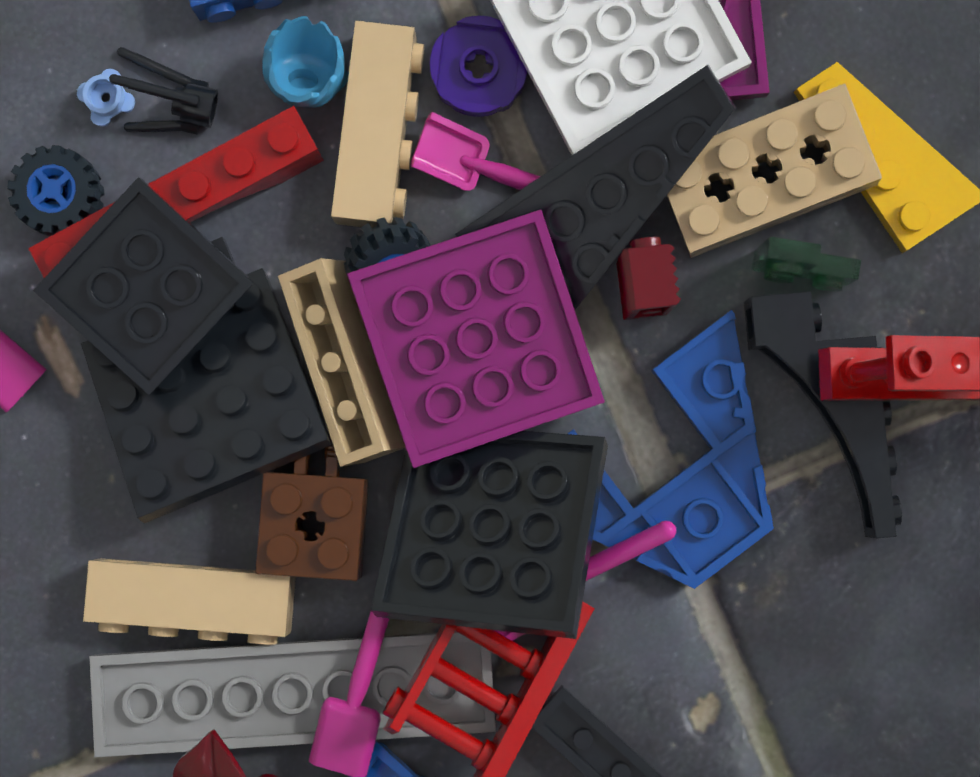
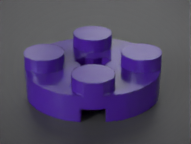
[430,15,527,117]

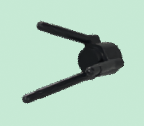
[109,47,218,135]

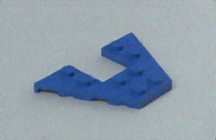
[568,310,774,589]

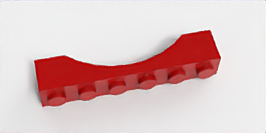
[28,106,324,278]

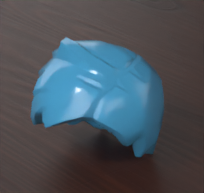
[262,16,349,108]

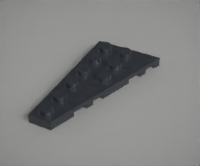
[455,64,736,310]

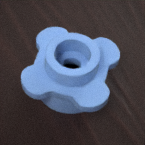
[77,69,135,127]

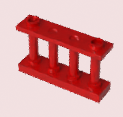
[818,335,980,400]
[382,601,595,777]

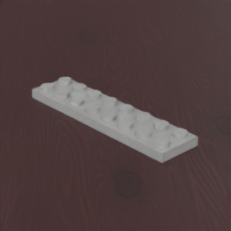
[89,631,496,758]

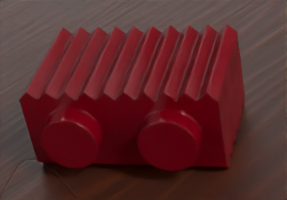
[616,237,681,320]

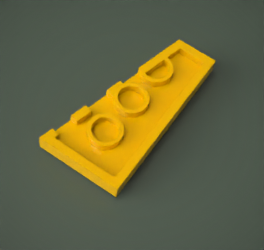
[794,62,980,253]

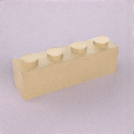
[331,21,424,228]
[278,258,405,467]
[83,558,296,645]

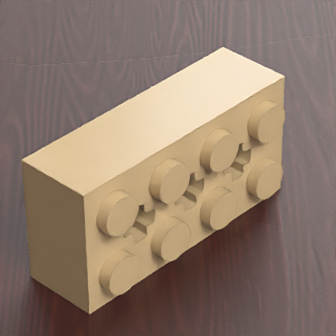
[667,83,882,258]

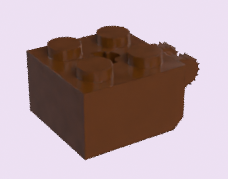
[256,437,369,581]

